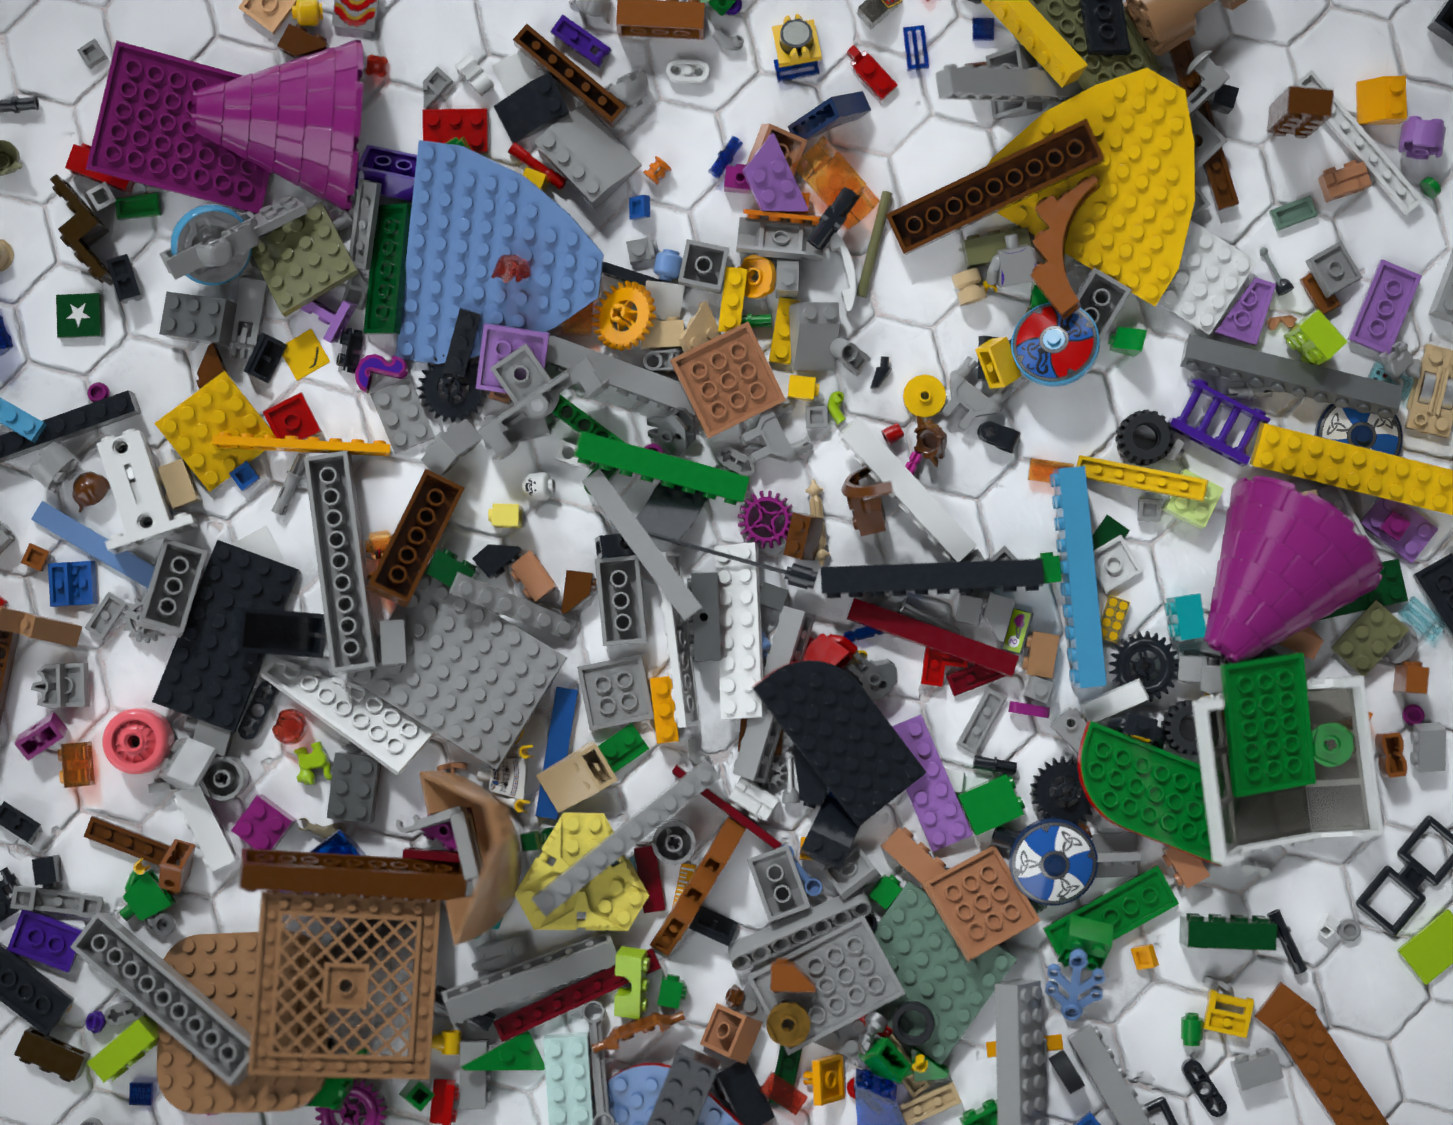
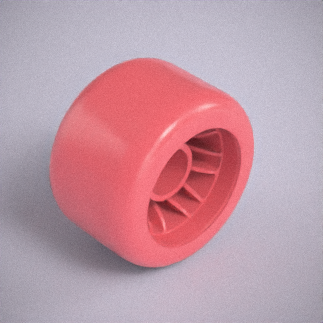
[102,708,175,774]

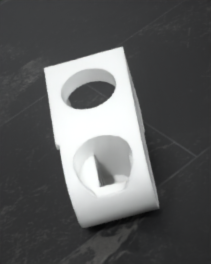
[554,440,595,470]

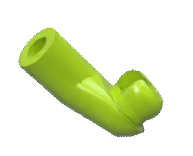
[827,391,846,425]

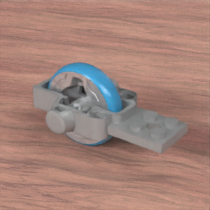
[159,196,308,285]

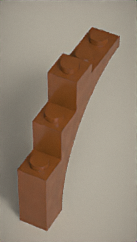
[1030,174,1100,320]

